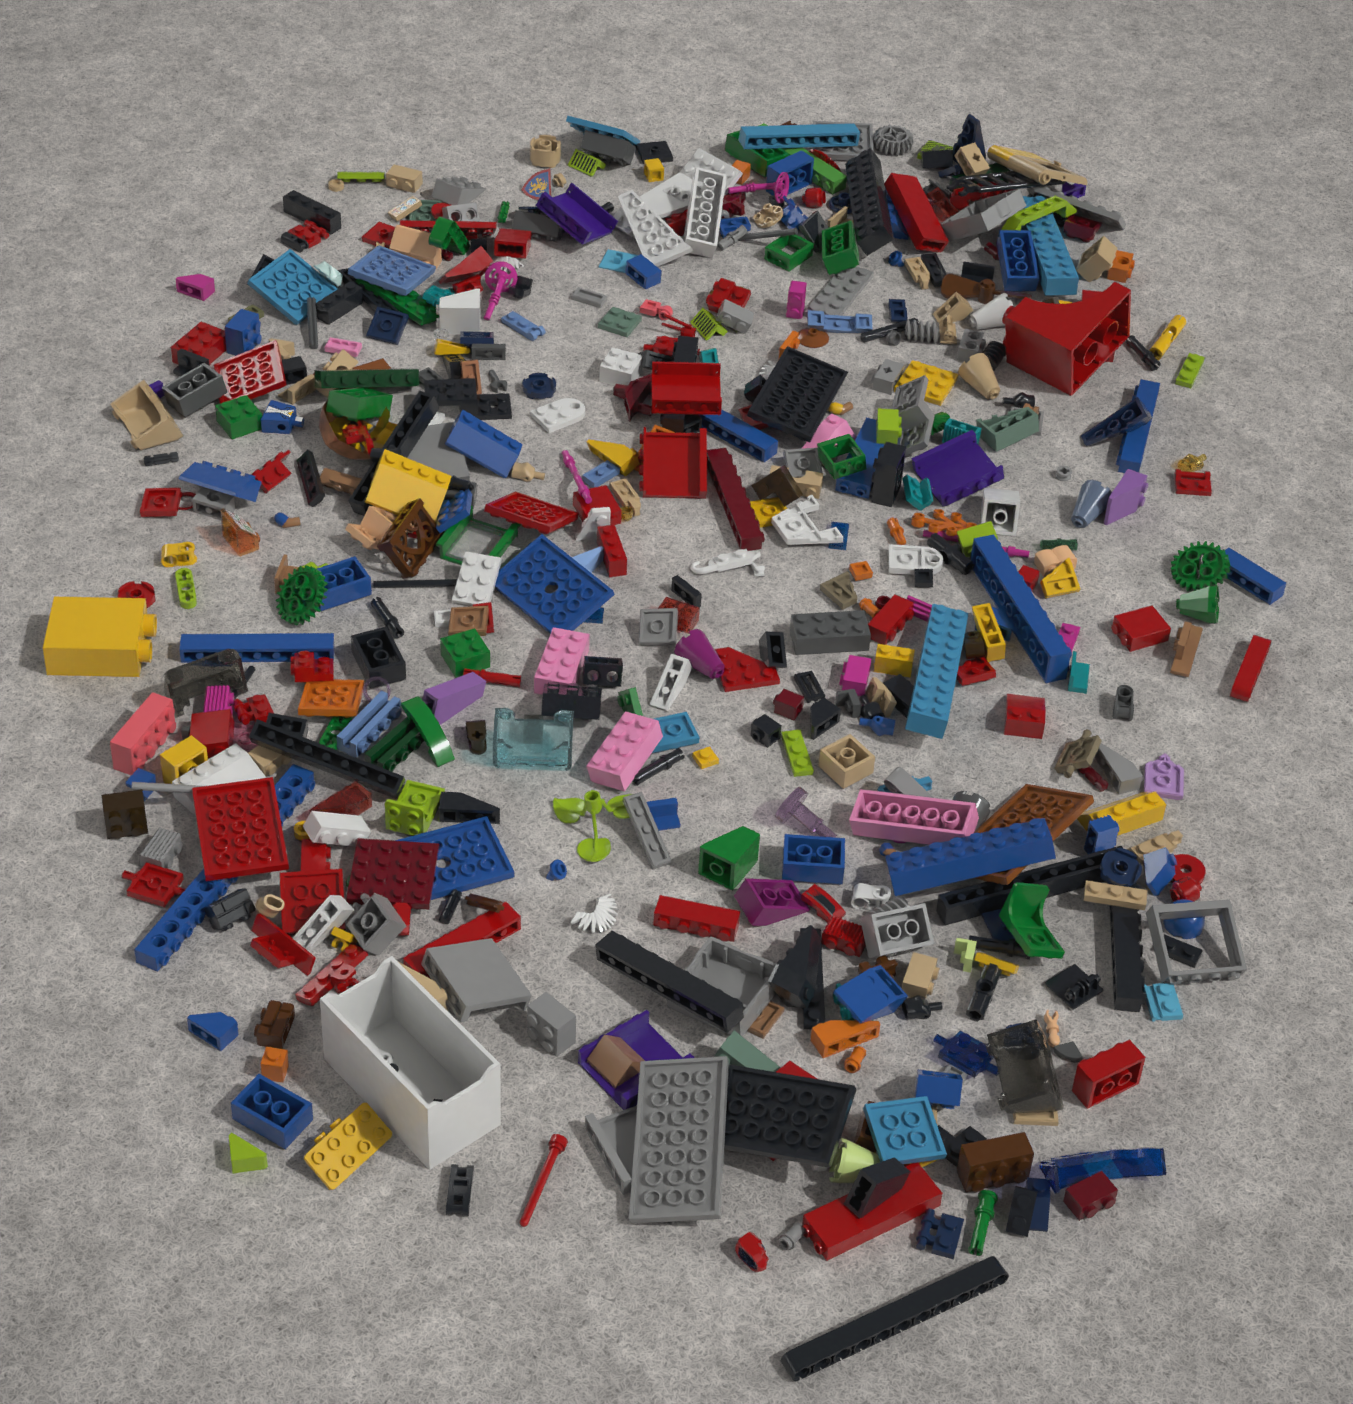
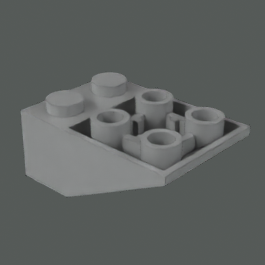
[432,176,486,205]

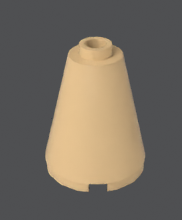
[958,353,1000,399]

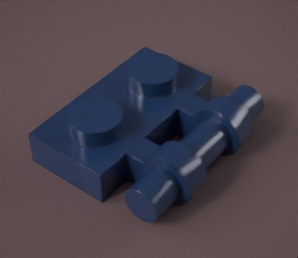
[916,1208,964,1260]

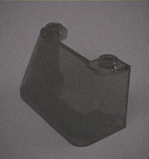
[164,649,248,718]
[986,1019,1064,1114]

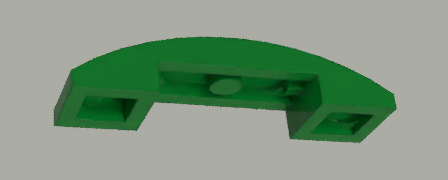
[400,696,455,767]

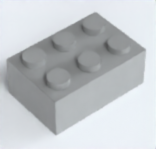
[860,903,934,958]

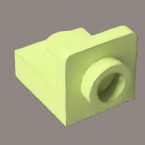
[954,938,977,973]

